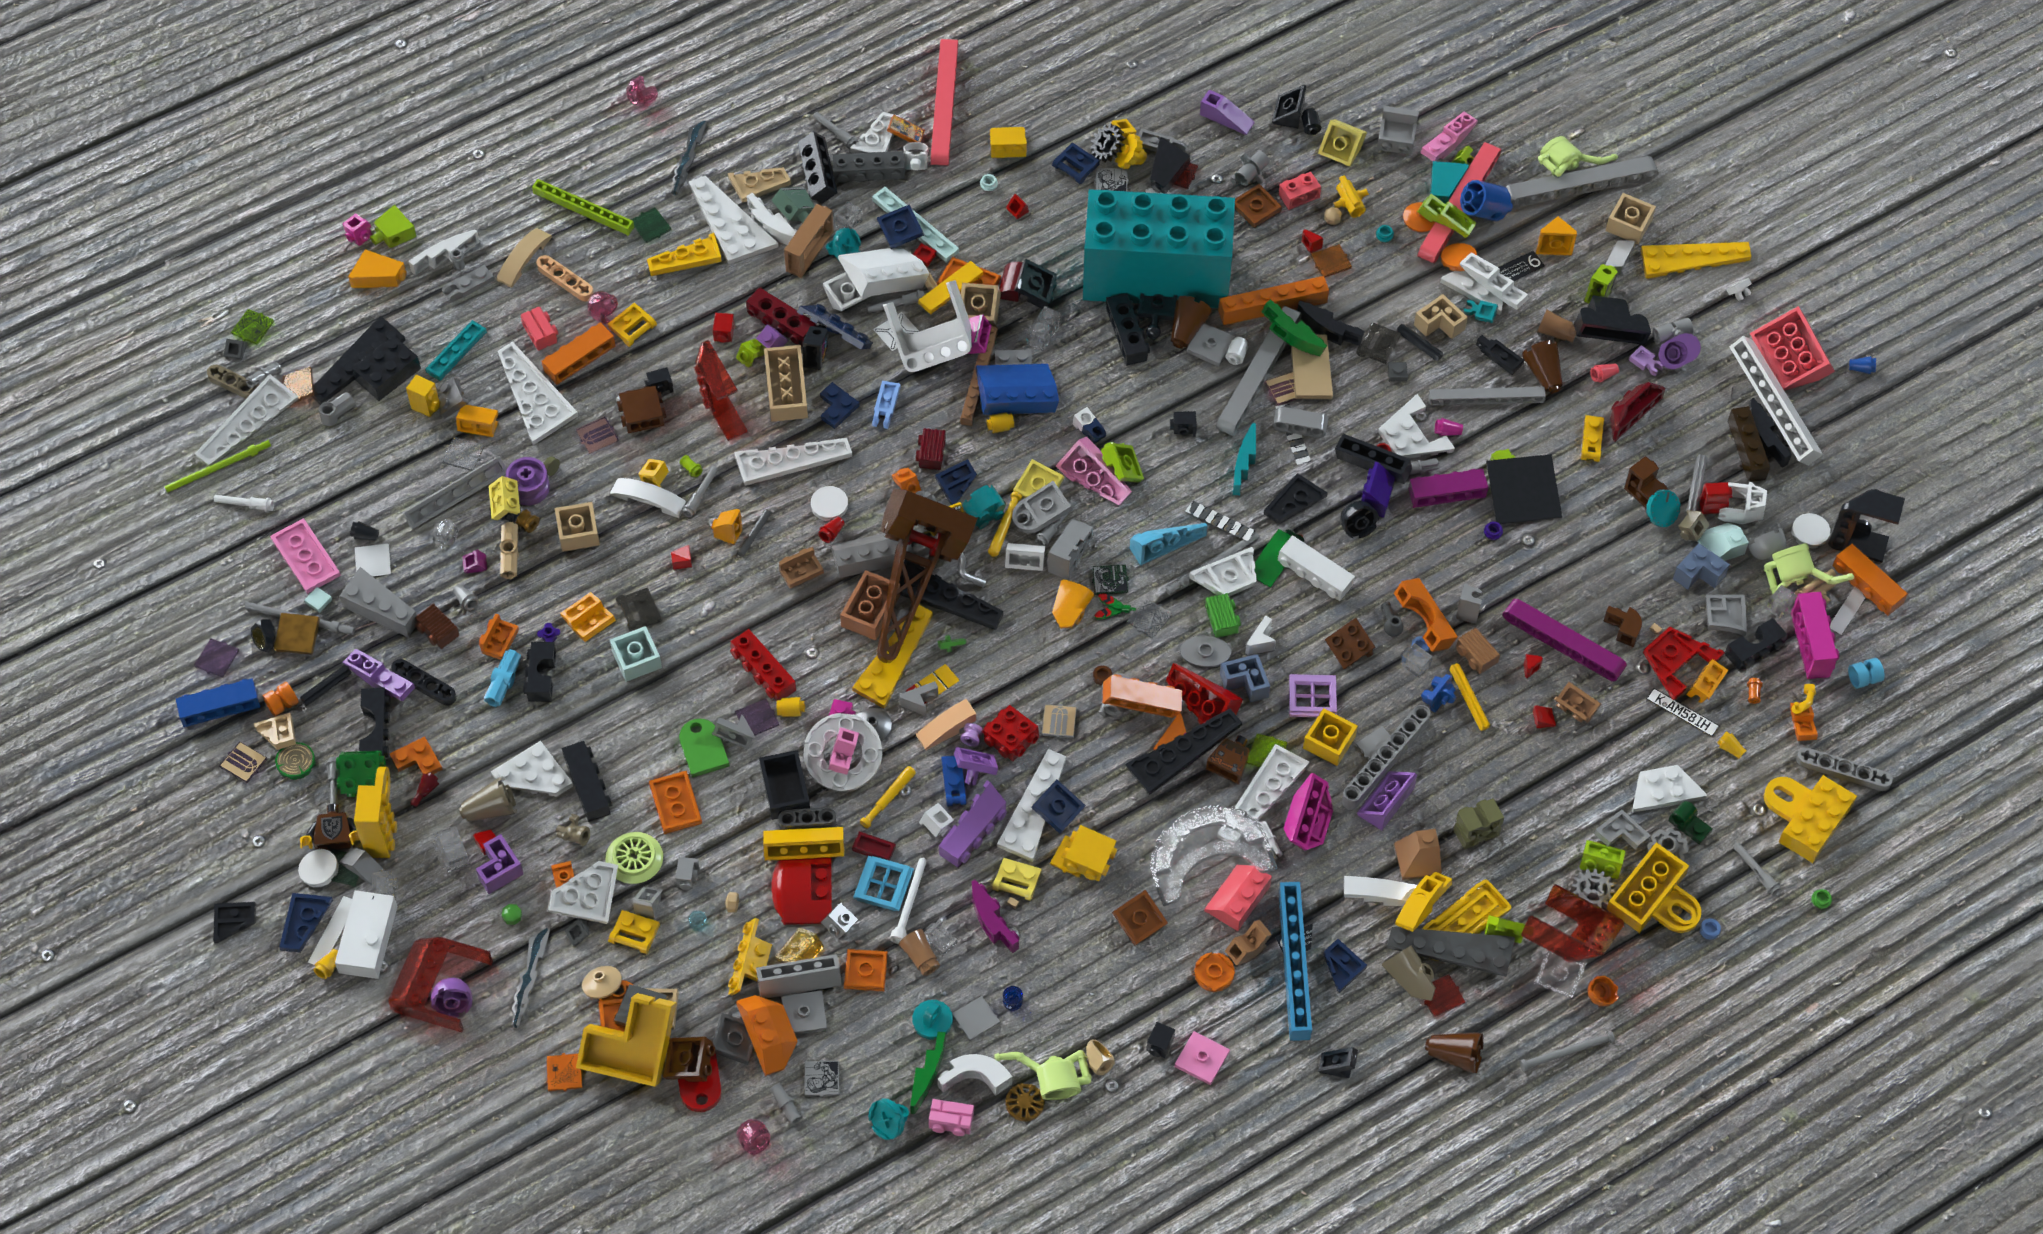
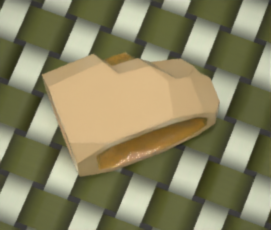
[1086,1039,1115,1076]

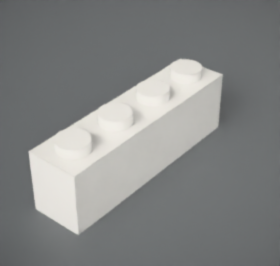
[1278,535,1355,601]

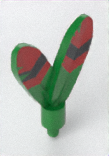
[1095,594,1136,619]

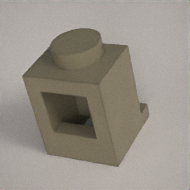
[1678,510,1710,541]

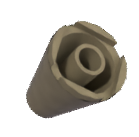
[459,776,517,821]

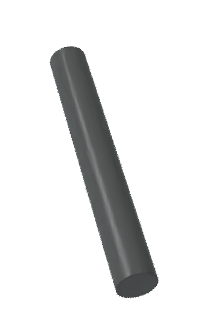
[737,509,771,557]

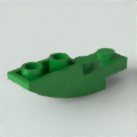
[1261,299,1327,356]

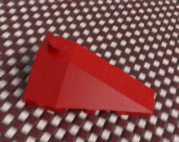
[1166,663,1243,724]

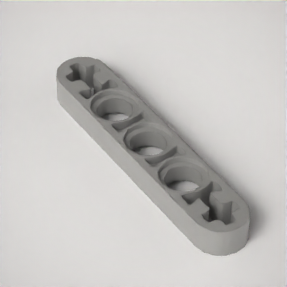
[1796,748,1893,791]

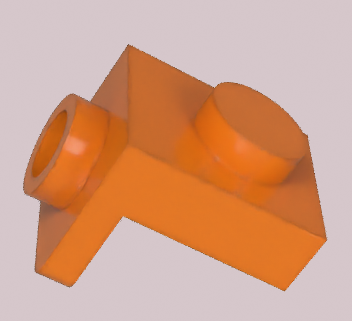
[892,468,921,493]

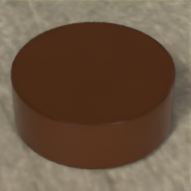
[1093,665,1112,686]

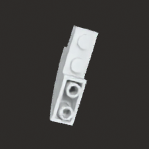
[747,193,797,245]

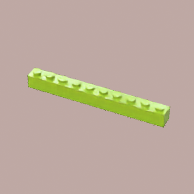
[532,179,634,236]

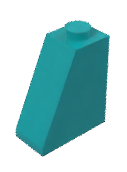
[1430,161,1469,204]

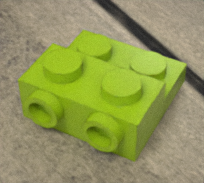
[1101,442,1144,483]

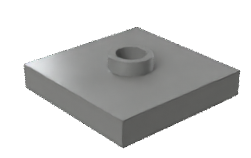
[1186,323,1235,367]
[781,991,827,1035]

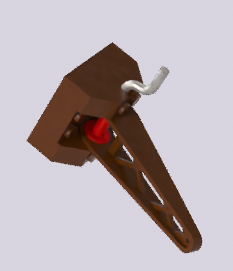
[877,489,986,663]

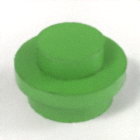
[1811,889,1832,909]

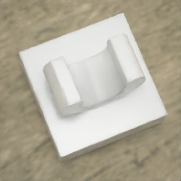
[1726,278,1752,301]

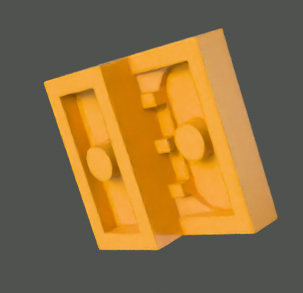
[560,592,616,642]

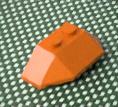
[736,995,798,1076]

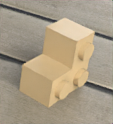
[1414,294,1468,339]

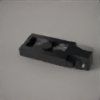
[1476,335,1524,375]

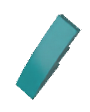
[1233,423,1256,495]

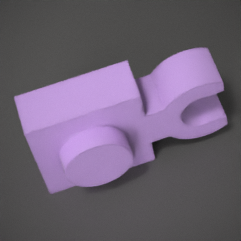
[1629,345,1663,376]

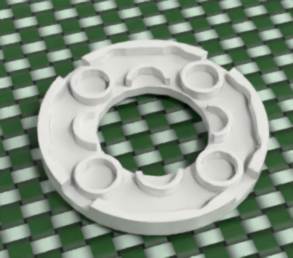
[803,713,882,792]

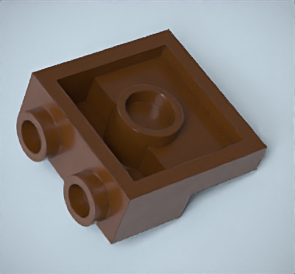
[663,1037,715,1082]

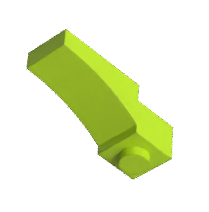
[1417,193,1477,238]

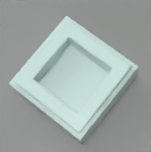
[304,587,332,613]

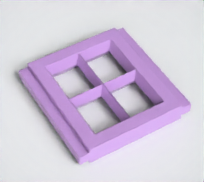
[1289,674,1337,718]

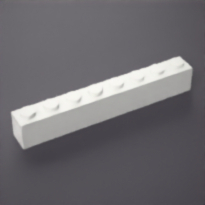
[1729,336,1823,466]

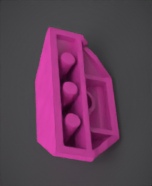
[1283,773,1333,851]

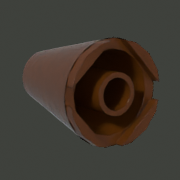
[1171,296,1211,349]
[1522,340,1563,394]
[1425,1032,1484,1073]

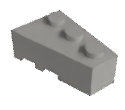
[1046,519,1093,580]

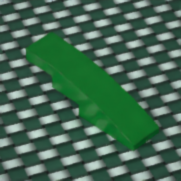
[910,1032,946,1114]

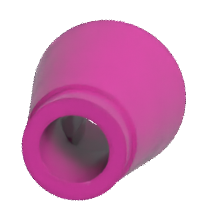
[1434,418,1463,436]

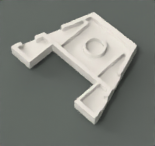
[1378,394,1455,458]

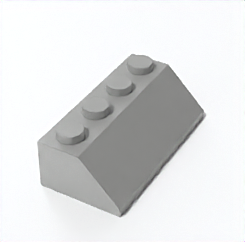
[831,533,913,578]

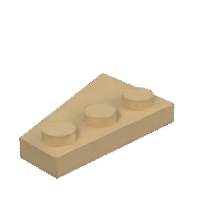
[728,167,791,203]

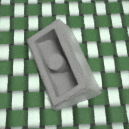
[1605,240,1636,275]

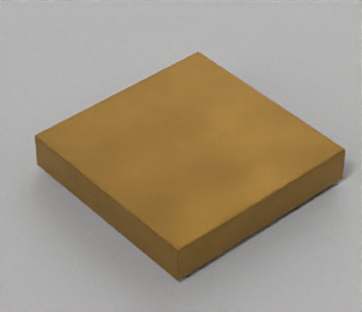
[274,613,320,655]

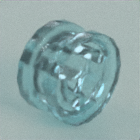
[688,910,707,931]

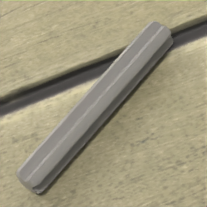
[1686,454,1707,515]

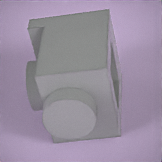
[675,857,700,890]

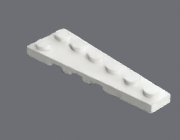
[195,374,298,466]
[734,438,852,486]
[1217,744,1309,847]
[997,749,1066,862]

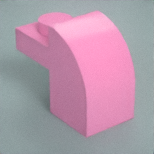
[828,727,859,775]

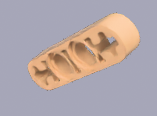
[536,255,594,301]

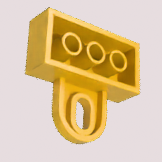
[354,767,397,858]
[1764,775,1857,863]
[1607,842,1701,933]

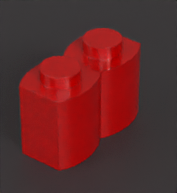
[1699,482,1732,514]

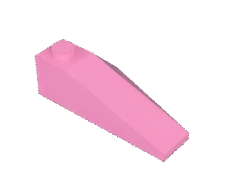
[1056,437,1132,505]

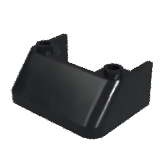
[1828,489,1905,563]

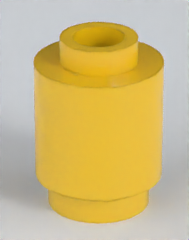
[986,412,1015,434]
[776,697,805,717]

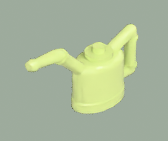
[1538,136,1618,177]
[1764,543,1854,596]
[994,1050,1092,1100]

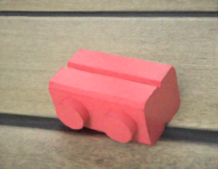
[520,307,558,351]

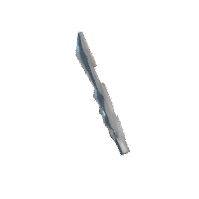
[511,928,550,1028]

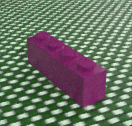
[1408,469,1488,508]

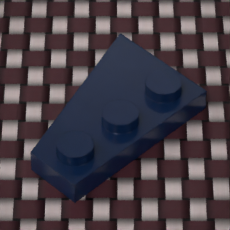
[279,893,333,953]

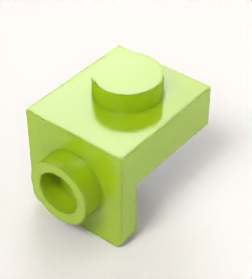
[736,339,766,368]

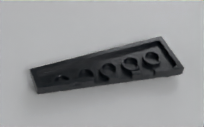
[308,316,406,405]
[899,560,1003,630]
[1125,709,1242,795]

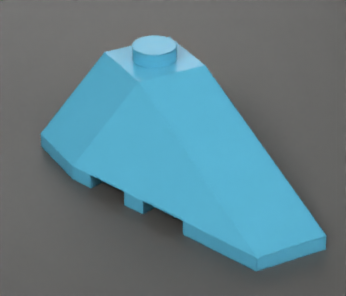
[1130,523,1207,566]

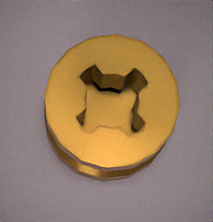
[516,509,540,533]

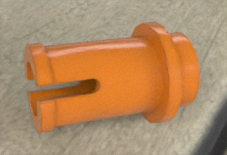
[1747,678,1763,704]

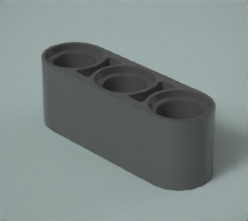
[778,808,837,830]

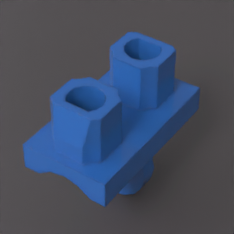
[1421,674,1456,713]

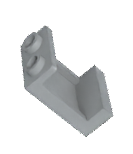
[1377,106,1419,155]

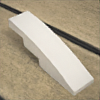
[409,230,480,276]
[1460,252,1528,310]
[1344,876,1417,906]

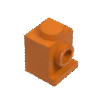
[551,861,574,888]

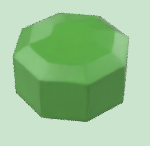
[502,904,522,925]

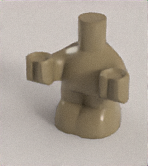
[556,814,590,846]

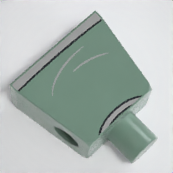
[772,187,815,224]

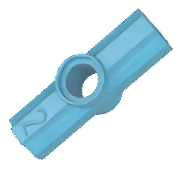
[484,649,522,707]

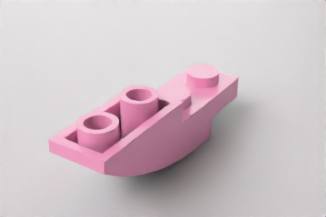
[1421,112,1478,161]

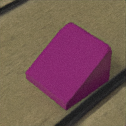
[462,549,487,574]

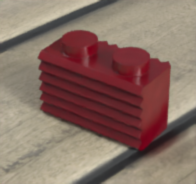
[916,428,946,470]

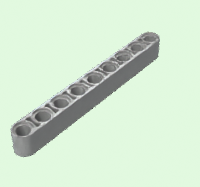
[1506,156,1659,208]
[1216,306,1302,436]

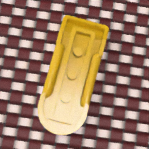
[1422,879,1511,961]

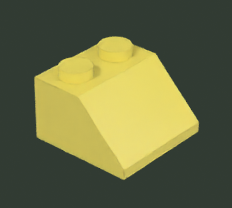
[1318,119,1367,166]

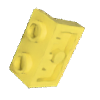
[489,476,520,521]

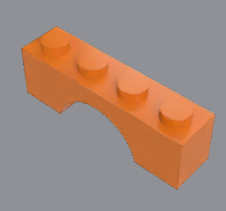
[1394,578,1458,652]

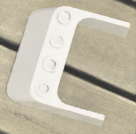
[883,280,972,372]

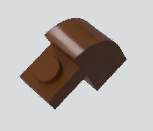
[1603,606,1642,647]

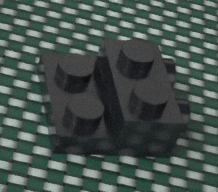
[1014,259,1058,309]

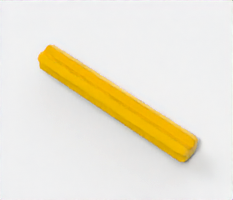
[1450,663,1490,731]

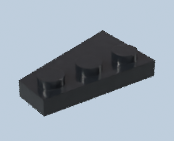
[1264,473,1328,524]

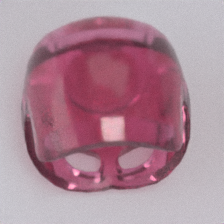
[626,75,658,106]
[587,291,618,324]
[737,1118,770,1155]

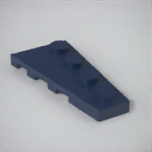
[797,304,873,350]

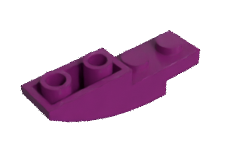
[972,879,1020,953]

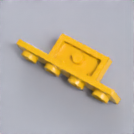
[728,918,772,996]

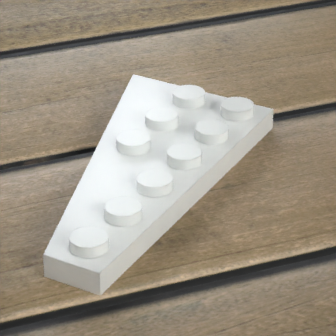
[689,176,779,265]
[498,342,578,446]

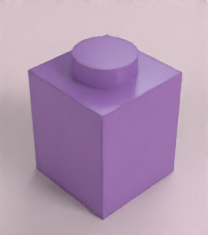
[756,324,788,348]

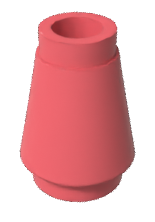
[1590,363,1619,383]

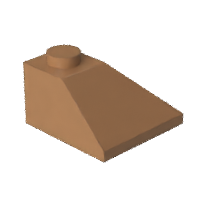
[1394,829,1442,880]

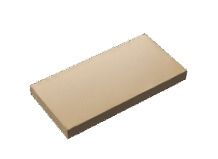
[1291,335,1333,399]

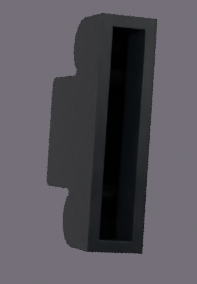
[1574,295,1651,345]

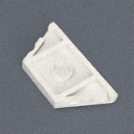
[1440,271,1503,315]
[1189,547,1257,596]
[1632,765,1707,813]

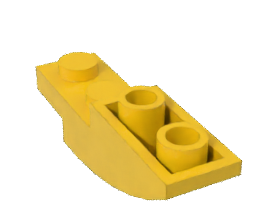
[1395,872,1452,932]

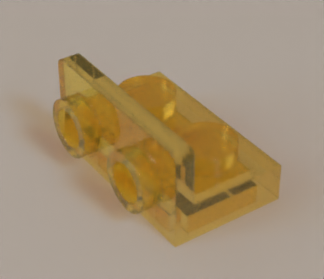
[775,927,824,963]

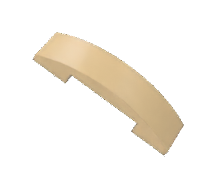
[496,228,552,288]

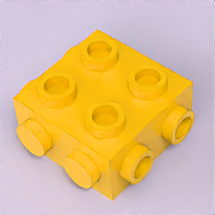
[1062,825,1118,881]

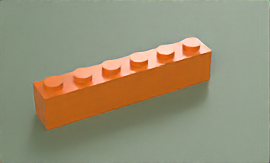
[1218,276,1329,325]

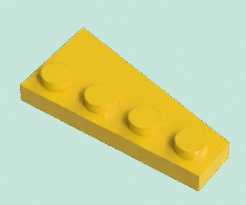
[647,233,722,276]

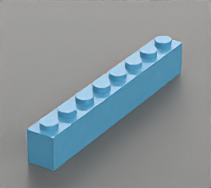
[1278,882,1312,1041]

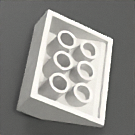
[838,247,930,297]

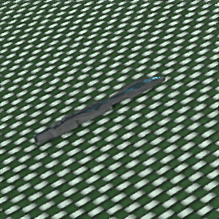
[671,121,707,195]

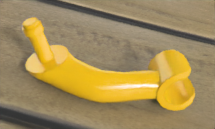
[1791,684,1816,714]

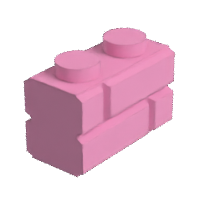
[928,1099,974,1136]

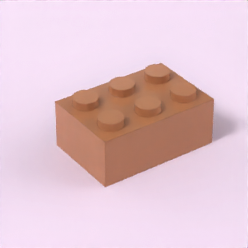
[840,570,900,640]

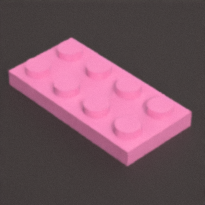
[270,518,341,594]

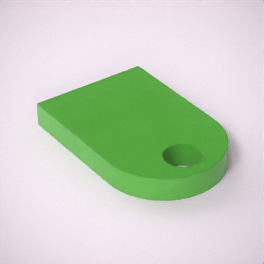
[679,719,730,778]

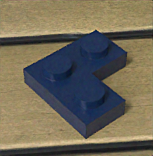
[820,382,860,429]

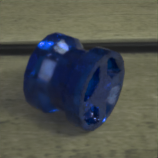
[1003,986,1023,1011]

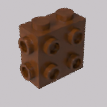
[617,386,667,434]

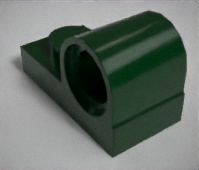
[1668,801,1713,845]

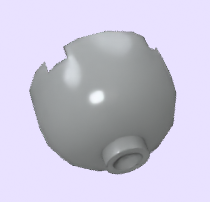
[1748,528,1786,562]

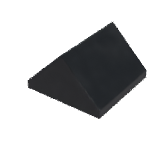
[1272,84,1307,129]

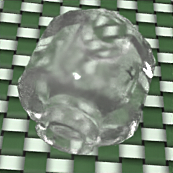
[431,520,459,548]

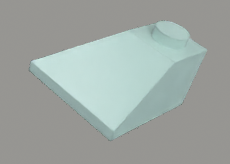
[1697,522,1749,561]

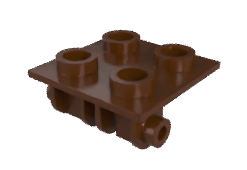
[1325,618,1376,670]

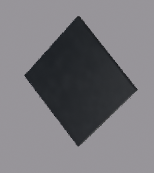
[1486,454,1562,524]

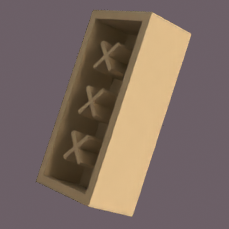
[764,345,808,422]

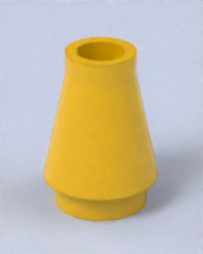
[1717,731,1747,759]
[313,949,338,979]

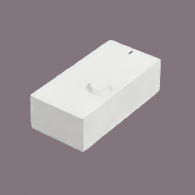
[335,890,398,979]

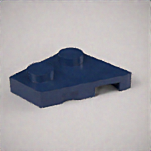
[935,459,977,505]

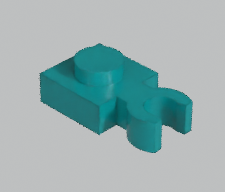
[1464,300,1498,323]

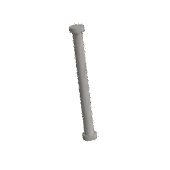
[1520,1030,1615,1072]

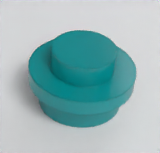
[1376,225,1394,242]

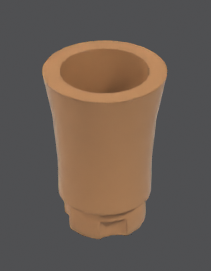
[1537,309,1576,342]
[899,929,940,976]

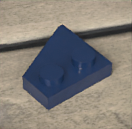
[1323,939,1367,993]

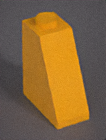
[348,249,407,288]

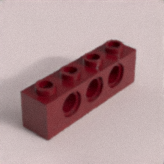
[746,287,817,347]

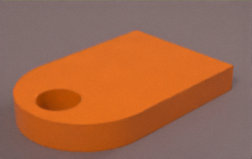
[599,980,633,1032]

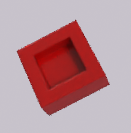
[913,243,937,267]

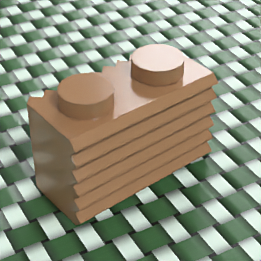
[1456,627,1500,674]

